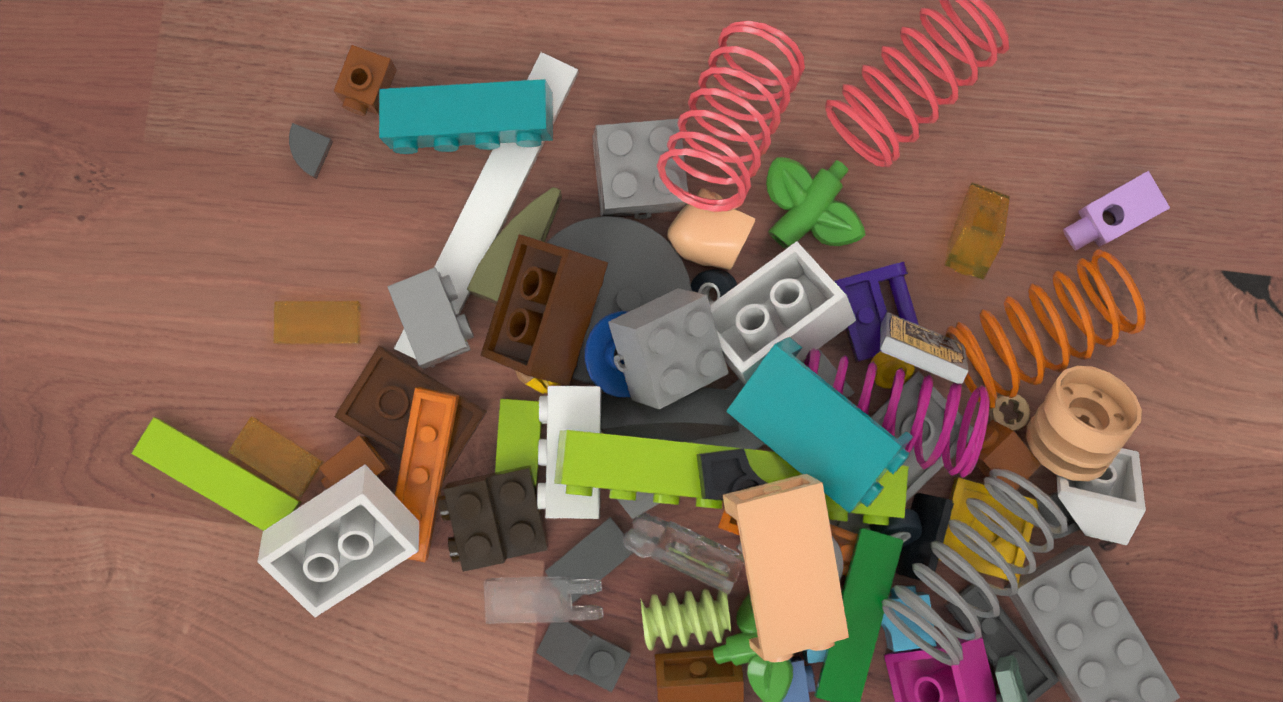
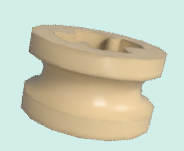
[989,394,1030,430]

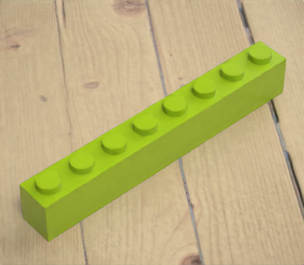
[554,430,909,525]

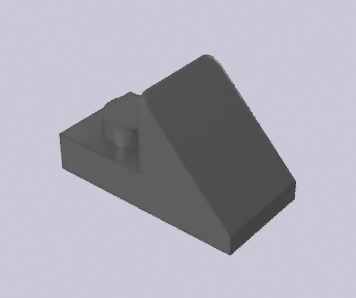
[536,614,631,692]

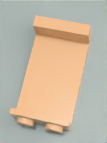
[723,474,849,662]

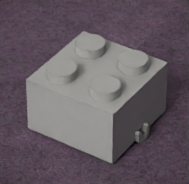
[592,119,688,220]
[608,288,729,409]

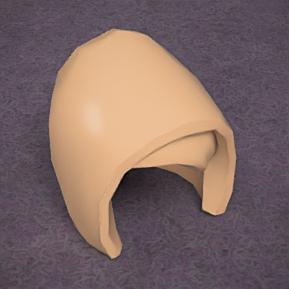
[667,188,755,270]

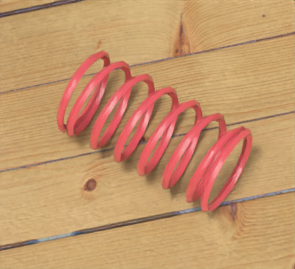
[825,0,1009,167]
[657,21,805,212]

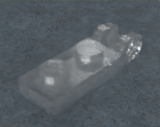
[622,512,745,594]
[483,576,603,624]

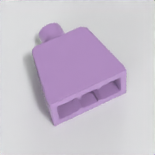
[1063,171,1170,251]

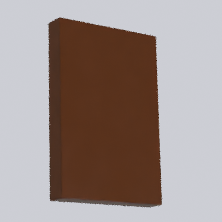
[334,345,487,482]

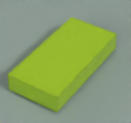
[495,399,542,486]

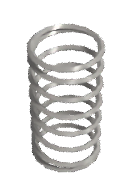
[882,469,1068,666]

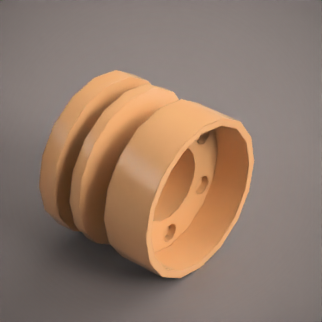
[1026,366,1142,481]

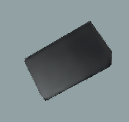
[895,493,954,581]

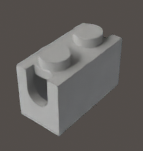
[387,267,474,369]

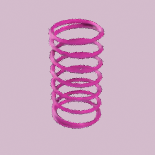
[804,348,989,478]

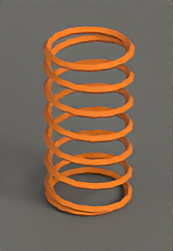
[946,249,1146,409]

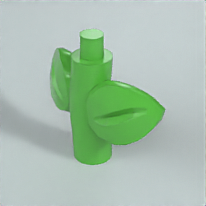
[766,157,866,249]
[713,593,793,702]

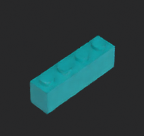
[379,79,553,154]

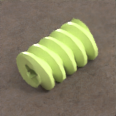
[640,587,731,650]

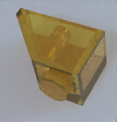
[944,182,1010,280]

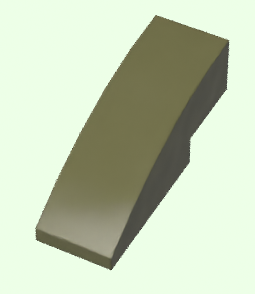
[467,187,562,304]

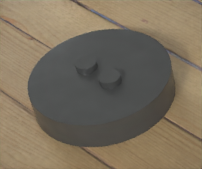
[547,216,692,386]

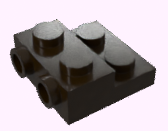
[438,465,549,572]

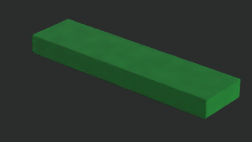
[814,528,904,702]

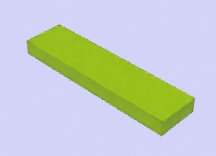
[131,417,301,531]

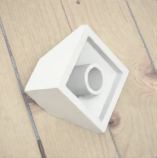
[1057,448,1146,545]

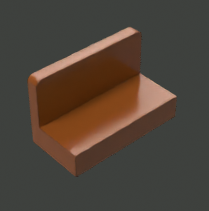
[654,650,744,702]

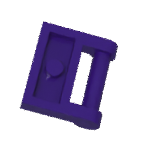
[834,262,919,362]

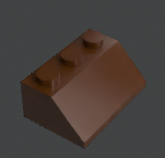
[480,234,608,386]

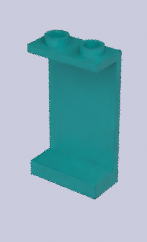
[726,337,913,514]

